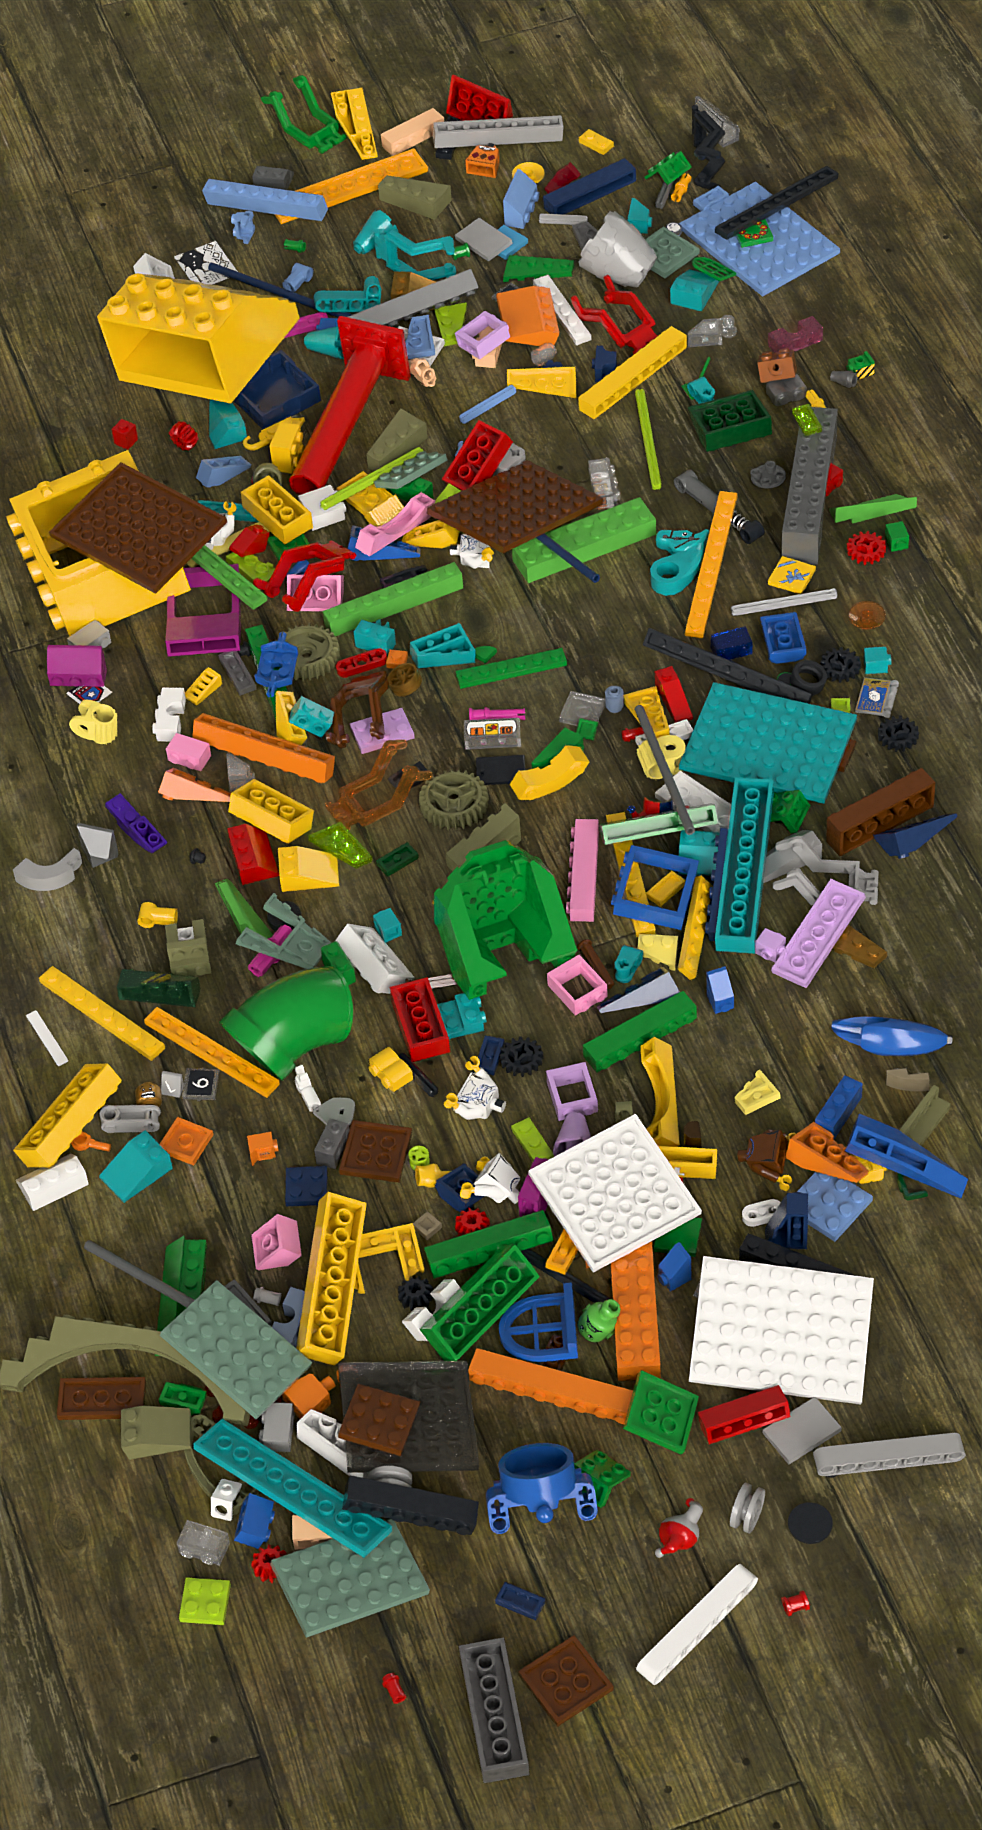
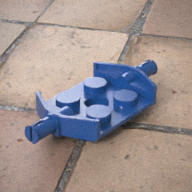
[255,632,298,697]

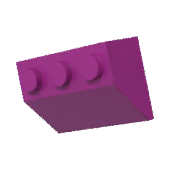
[47,645,107,687]

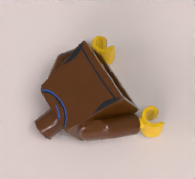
[737,1129,796,1191]

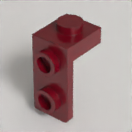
[544,162,581,194]

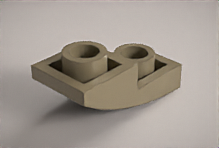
[886,1068,929,1091]

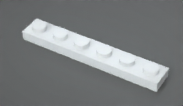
[533,275,591,345]

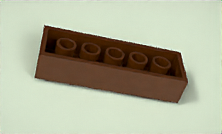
[826,768,935,857]

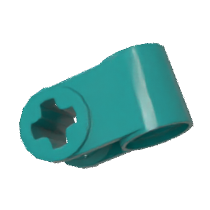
[687,377,715,404]
[614,945,643,983]

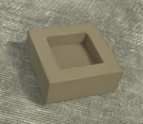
[413,1211,442,1240]

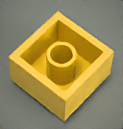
[269,422,305,474]

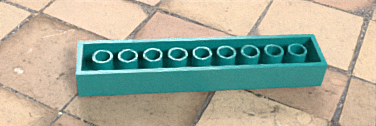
[715,777,774,954]

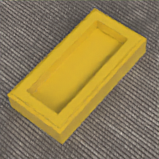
[646,871,686,907]

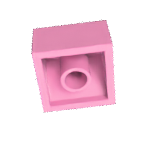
[252,1214,302,1270]

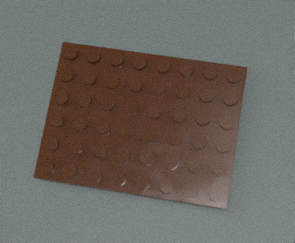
[427,460,603,553]
[49,462,227,594]

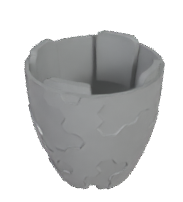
[578,211,657,287]

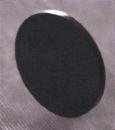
[788,1503,833,1544]

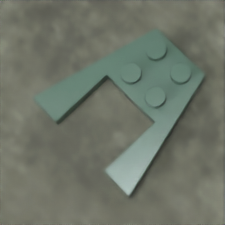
[236,893,331,969]

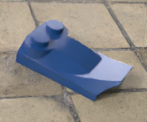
[760,612,806,664]

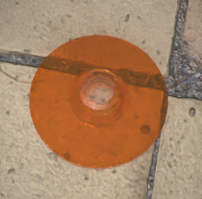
[849,601,886,629]

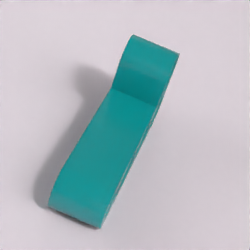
[313,276,381,312]

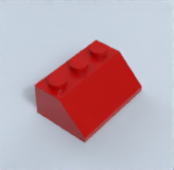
[227,824,279,885]

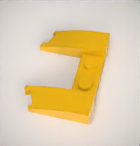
[354,1223,424,1294]

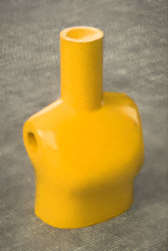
[415,1164,451,1188]

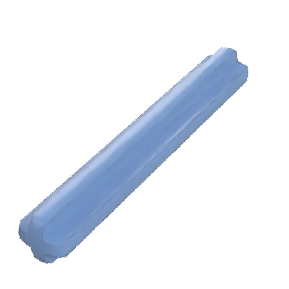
[459,385,516,424]

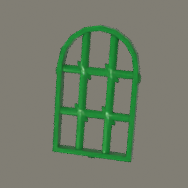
[692,257,736,281]

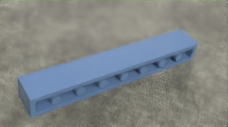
[202,179,328,221]

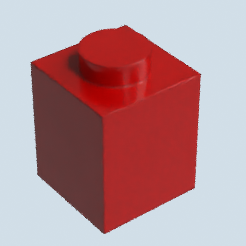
[112,419,138,450]

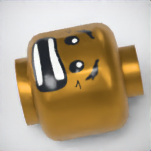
[135,1082,162,1113]

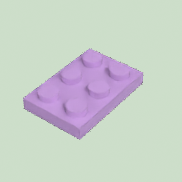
[350,708,415,754]

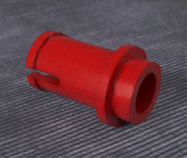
[621,727,644,743]
[382,1673,407,1704]

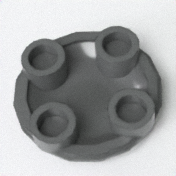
[751,461,786,488]

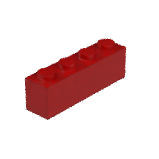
[698,1385,791,1444]

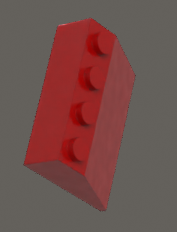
[446,75,513,121]

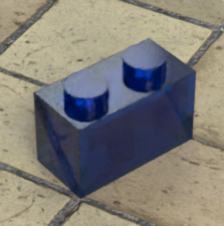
[711,626,753,660]

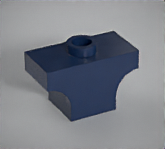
[592,346,617,382]

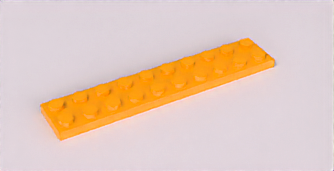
[274,148,428,224]

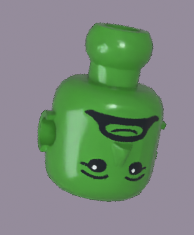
[578,1299,621,1342]

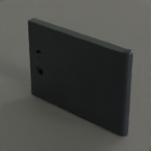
[476,755,525,785]

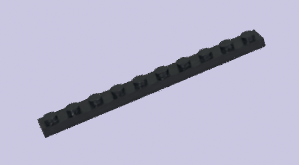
[715,166,839,240]
[643,628,813,704]

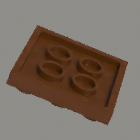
[339,1120,413,1183]
[338,1384,420,1456]
[518,1635,614,1727]

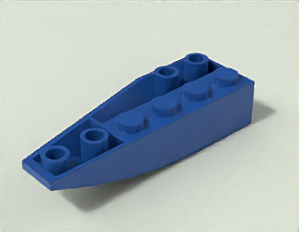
[845,1114,968,1199]

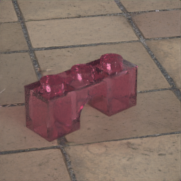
[768,316,823,353]

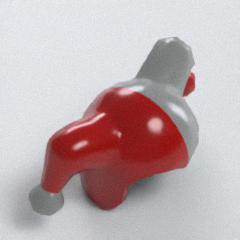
[655,1498,703,1558]

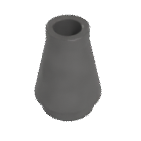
[830,371,858,388]

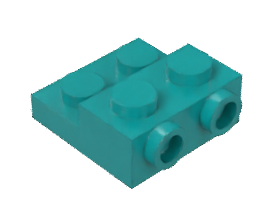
[437,993,487,1039]

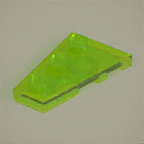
[308,822,372,869]

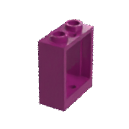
[518,1157,549,1217]

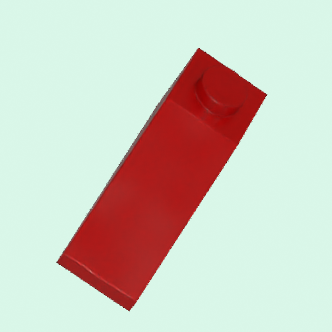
[655,666,693,723]

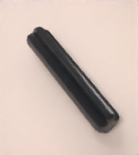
[398,1053,439,1097]

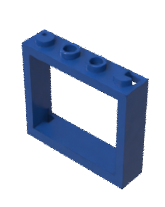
[611,845,699,930]

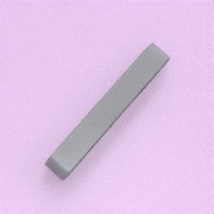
[813,1433,966,1476]

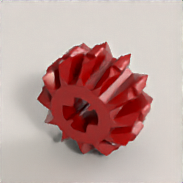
[169,421,199,451]
[455,1207,490,1236]
[251,1544,287,1583]

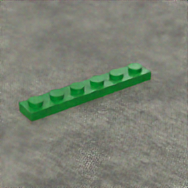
[456,648,567,689]

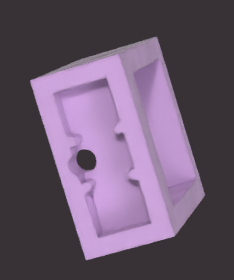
[455,311,510,359]
[546,1062,598,1121]

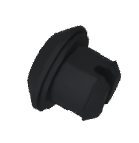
[237,641,251,657]
[190,848,206,864]

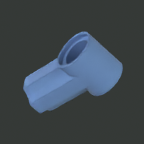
[283,263,313,292]

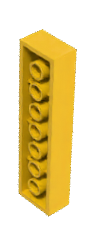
[296,1192,367,1366]

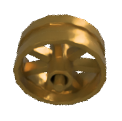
[387,663,422,697]

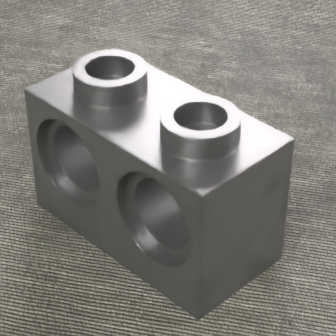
[314,1118,350,1169]

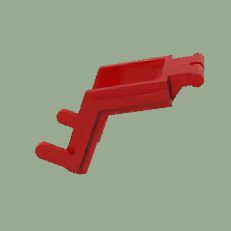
[571,275,659,354]
[253,541,356,612]

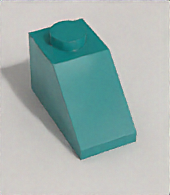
[627,198,652,234]

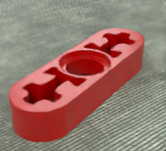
[336,648,387,678]

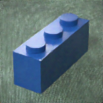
[815,1075,863,1139]

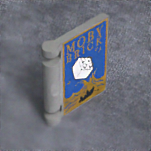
[855,677,899,718]

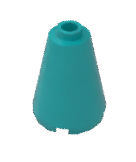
[353,210,398,254]
[304,326,344,359]

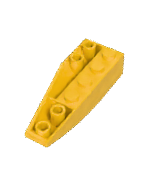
[331,88,378,160]

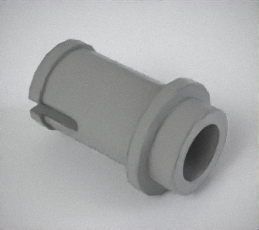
[253,1287,281,1306]

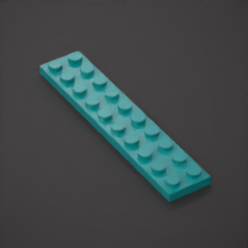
[194,1419,392,1558]

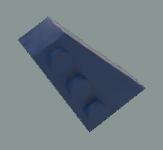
[765,1192,808,1249]

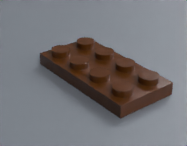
[57,1377,146,1420]

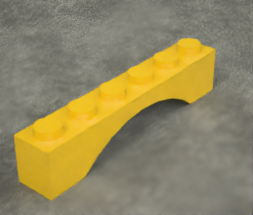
[640,1037,680,1147]

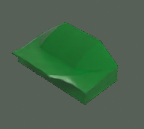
[159,1382,207,1416]

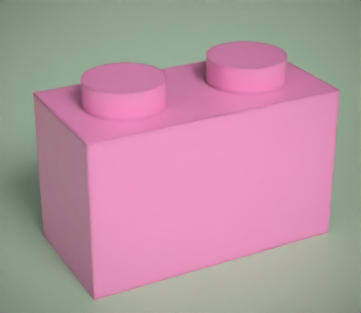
[166,733,211,771]

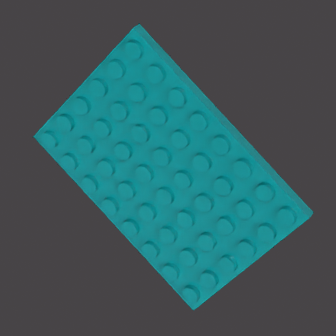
[679,682,857,804]

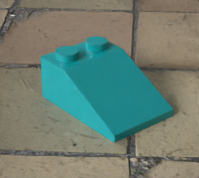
[670,269,719,311]
[99,1130,173,1203]

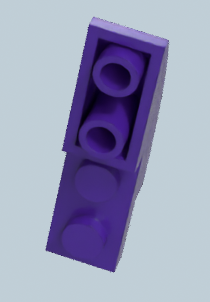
[105,793,167,853]

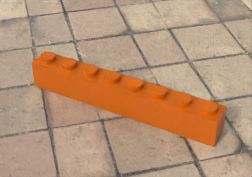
[192,713,335,783]
[468,1348,633,1424]

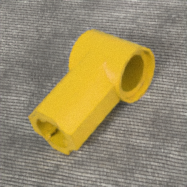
[137,902,178,928]

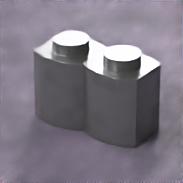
[766,374,807,406]

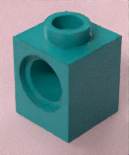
[373,908,402,943]

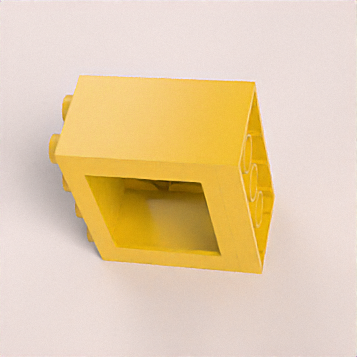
[6,450,191,637]

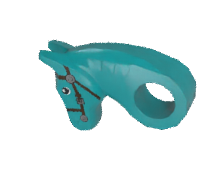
[650,529,710,596]

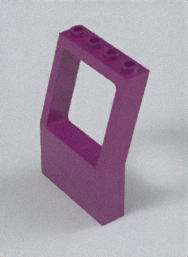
[165,564,241,656]

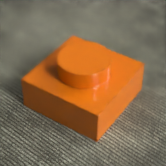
[386,650,408,669]

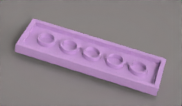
[772,879,866,988]

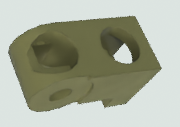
[615,1101,633,1124]

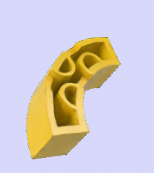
[510,745,589,800]

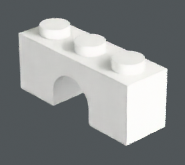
[153,688,186,742]
[402,1279,460,1341]

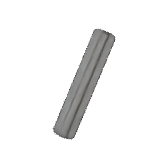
[539,213,588,225]

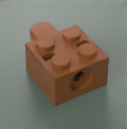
[757,348,797,383]

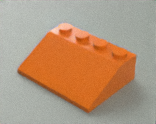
[496,286,559,348]

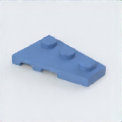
[405,315,435,359]

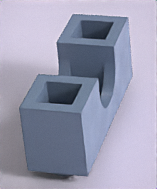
[272,1287,305,1348]

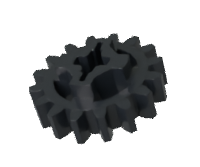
[820,647,861,683]
[878,716,919,752]
[500,1036,543,1077]

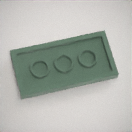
[374,451,447,489]

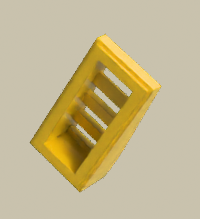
[185,667,222,706]

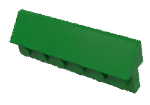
[155,1236,207,1356]

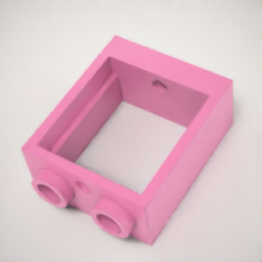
[547,955,608,1016]

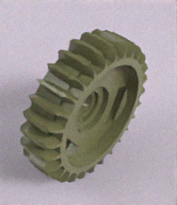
[275,623,340,681]
[419,769,489,831]

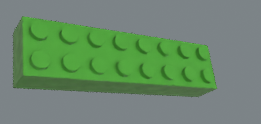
[512,497,656,583]

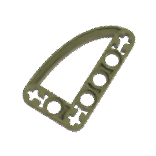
[184,1415,260,1515]

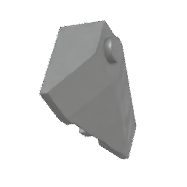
[763,830,822,883]

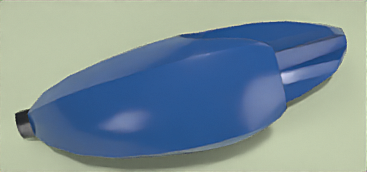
[831,1017,953,1056]

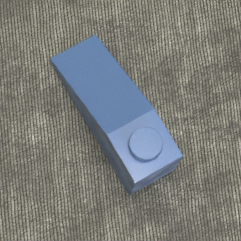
[196,456,251,487]

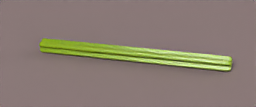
[635,389,661,490]
[320,447,423,510]

